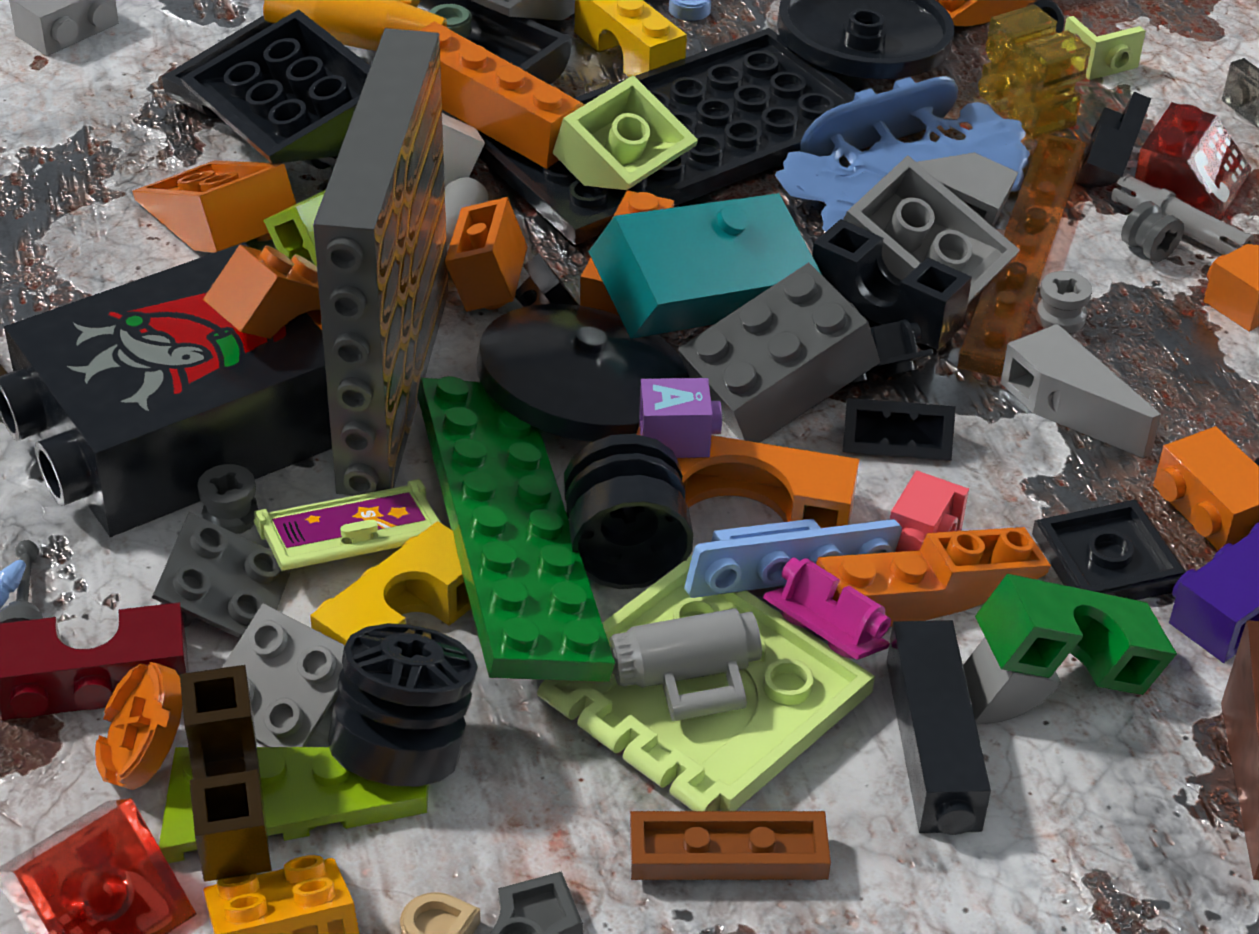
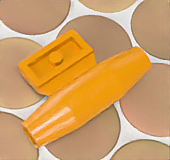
[263,0,447,51]

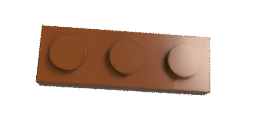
[630,811,831,880]

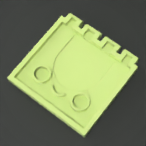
[537,555,875,811]

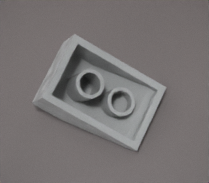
[843,155,1020,305]

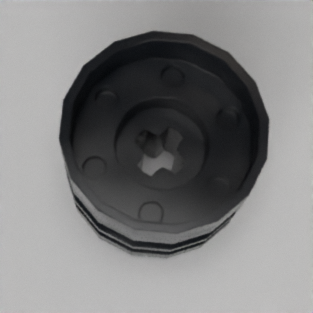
[564,434,693,589]
[328,623,478,787]

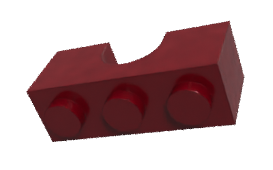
[0,602,189,720]

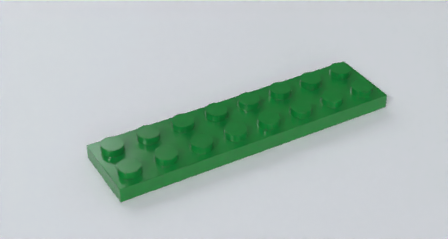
[417,376,615,682]

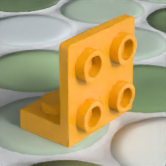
[203,855,359,934]

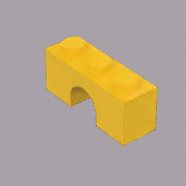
[574,0,687,77]
[310,521,471,645]

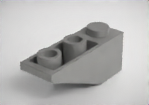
[1001,324,1161,458]

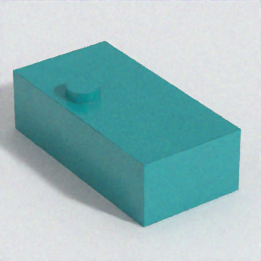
[588,193,822,339]

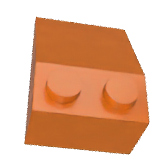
[132,160,296,253]

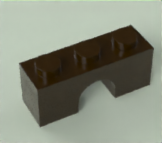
[180,665,272,882]

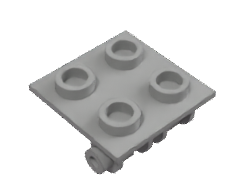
[222,603,345,747]

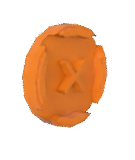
[95,662,183,790]

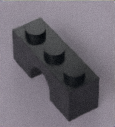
[812,219,972,350]

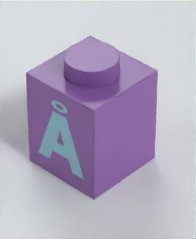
[639,378,722,458]

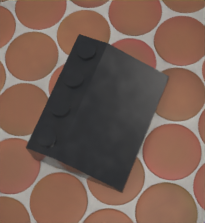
[181,9,371,164]

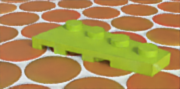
[158,747,429,865]

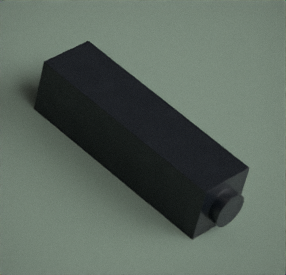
[886,620,991,835]

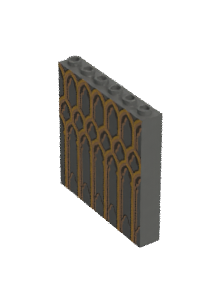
[313,28,448,495]

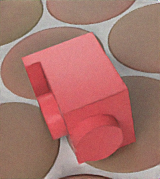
[890,470,969,552]

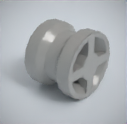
[1035,271,1092,333]

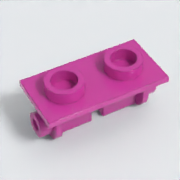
[763,557,891,660]

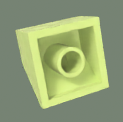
[553,75,698,190]

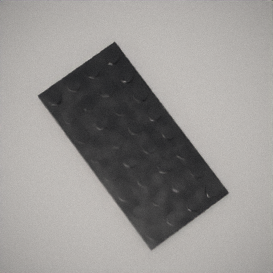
[478,28,856,245]

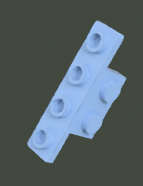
[684,519,902,598]

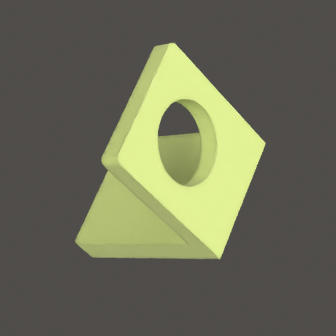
[1060,16,1146,80]

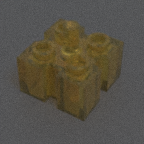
[978,4,1091,139]

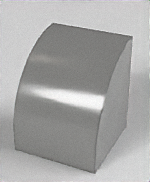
[963,637,1061,724]

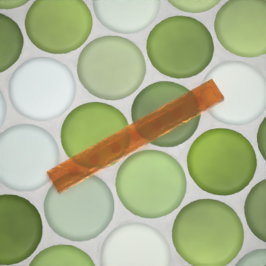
[957,133,1087,378]

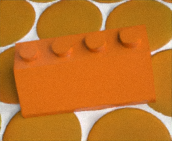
[419,21,585,169]

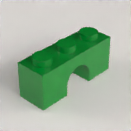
[975,574,1177,695]

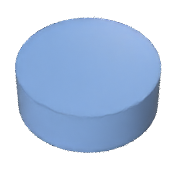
[669,0,711,21]

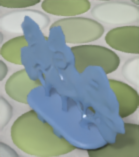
[775,76,1030,232]

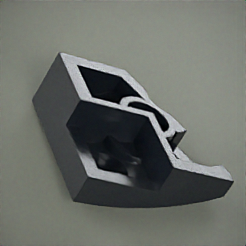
[1075,92,1152,188]

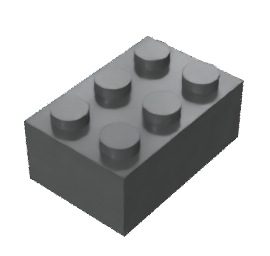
[678,262,880,443]

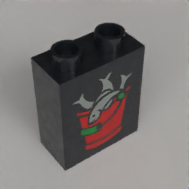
[0,242,332,537]

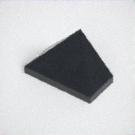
[842,398,956,461]

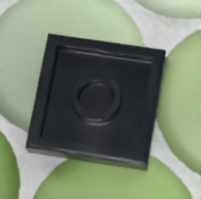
[1032,499,1186,600]

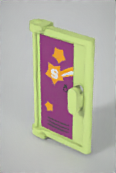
[254,479,441,571]

